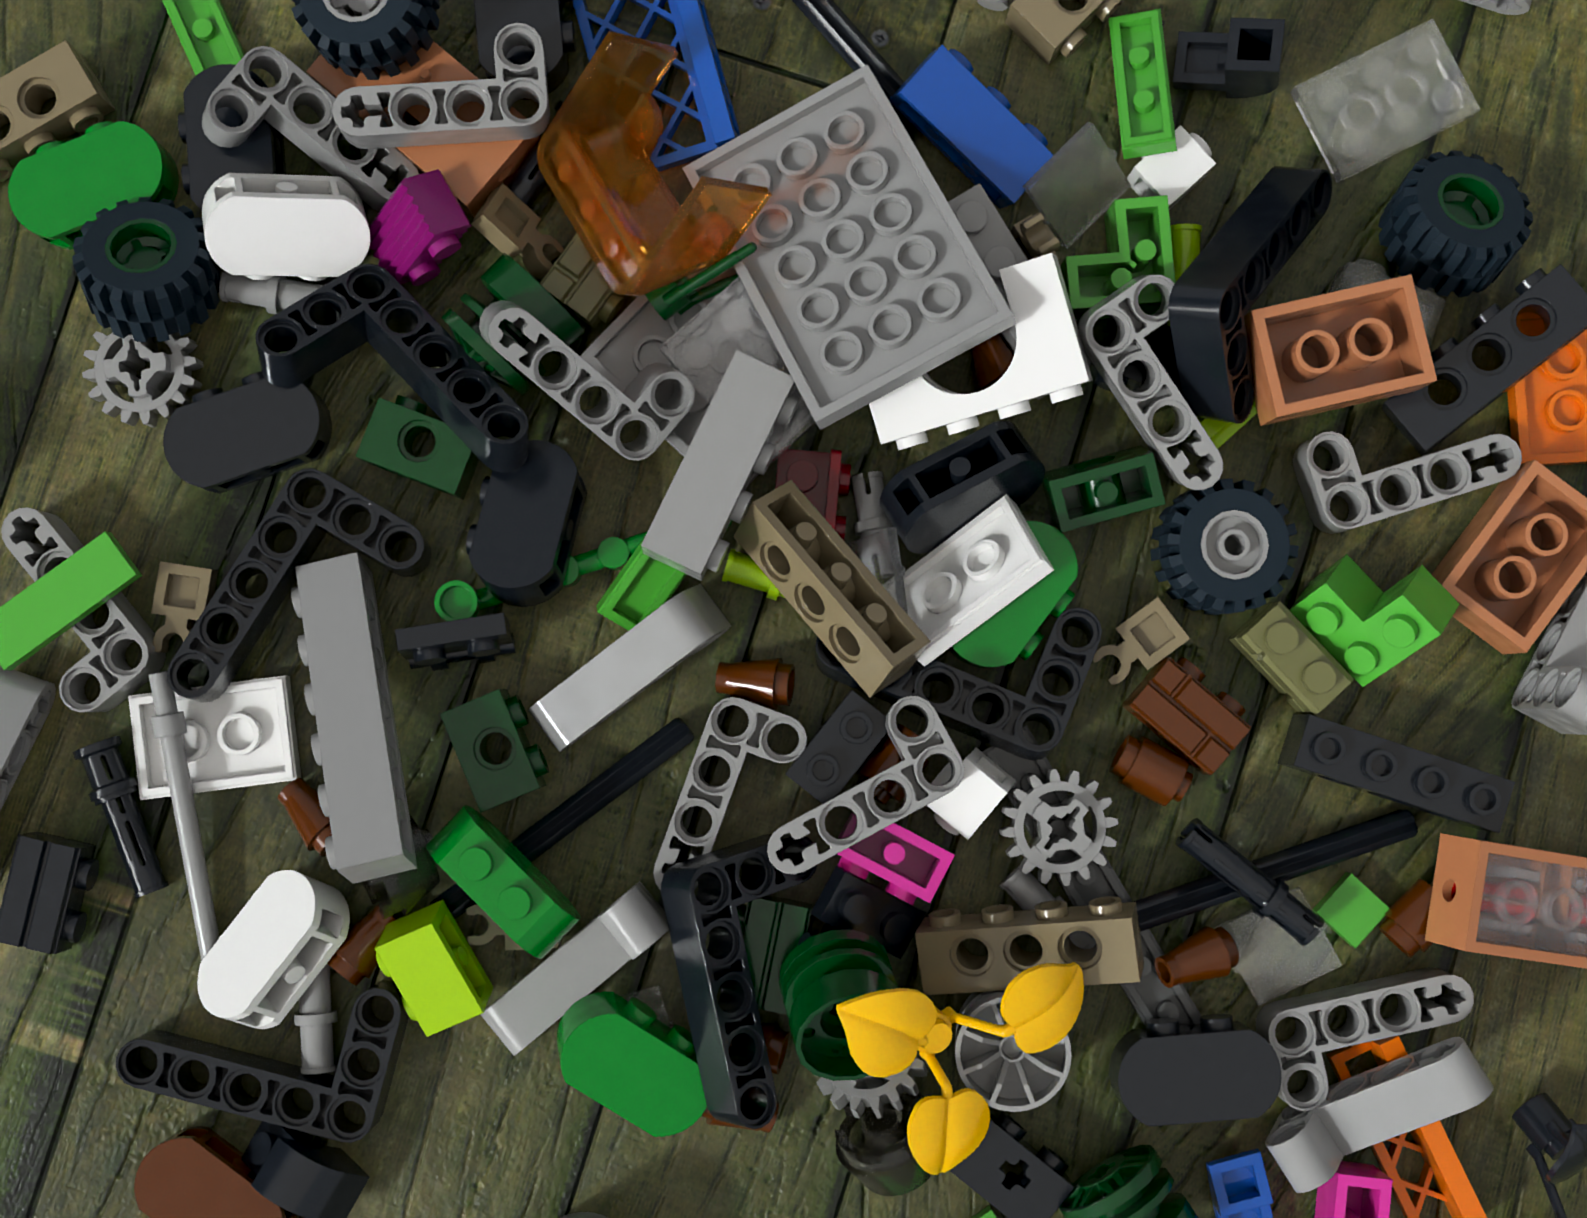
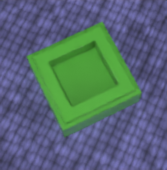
[1312,872,1390,948]

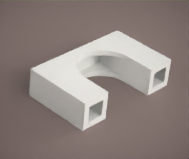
[869,253,1093,451]

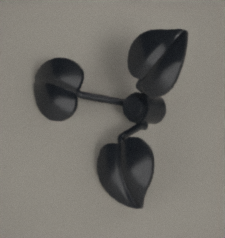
[1512,1093,1587,1218]

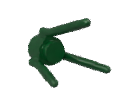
[641,201,757,321]

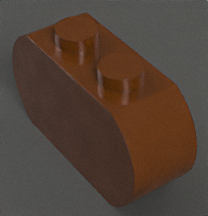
[134,1126,297,1218]

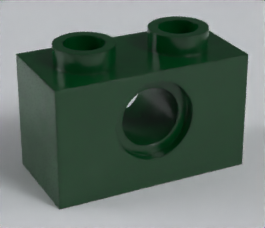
[356,395,479,500]
[1042,445,1166,533]
[440,689,549,813]

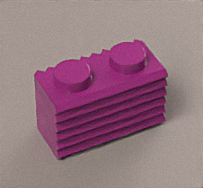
[369,169,472,286]

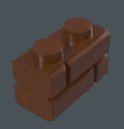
[1122,657,1251,775]

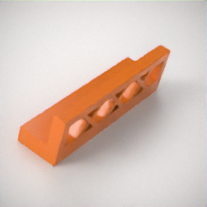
[1326,1036,1487,1218]

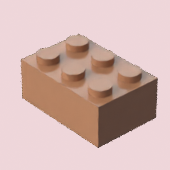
[1244,274,1437,426]
[1432,460,1587,654]

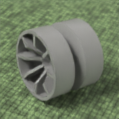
[955,991,1072,1112]

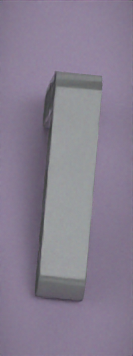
[1511,572,1587,735]

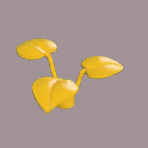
[836,962,1084,1175]

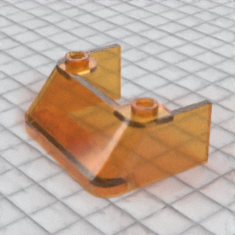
[537,31,772,297]

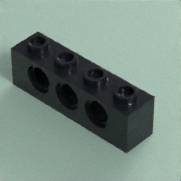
[1382,264,1587,456]
[1277,714,1515,833]

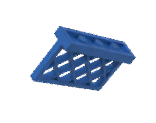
[572,0,741,183]

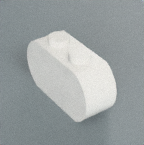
[202,173,370,281]
[197,870,350,1029]

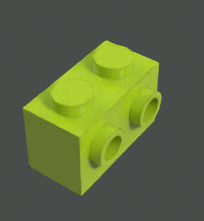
[374,900,493,1037]

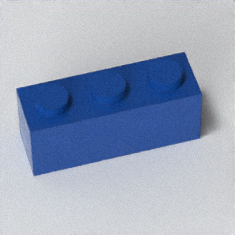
[889,45,1055,209]

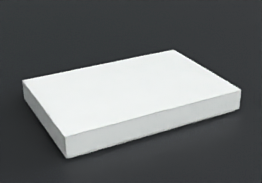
[884,494,1054,667]
[128,675,302,800]

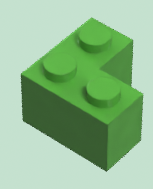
[1060,195,1176,321]
[1289,554,1460,687]

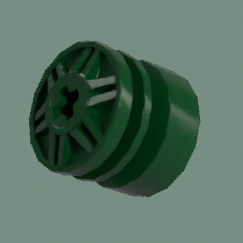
[441,253,585,396]
[778,930,898,1081]
[1059,1145,1198,1218]

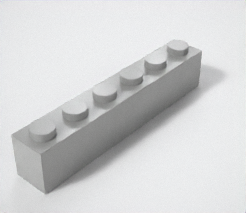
[291,552,417,884]

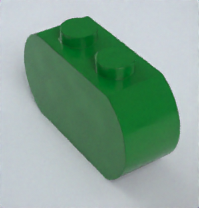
[8,121,179,250]
[949,521,1078,668]
[426,805,581,959]
[557,991,707,1137]

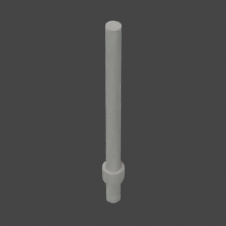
[148,671,219,961]

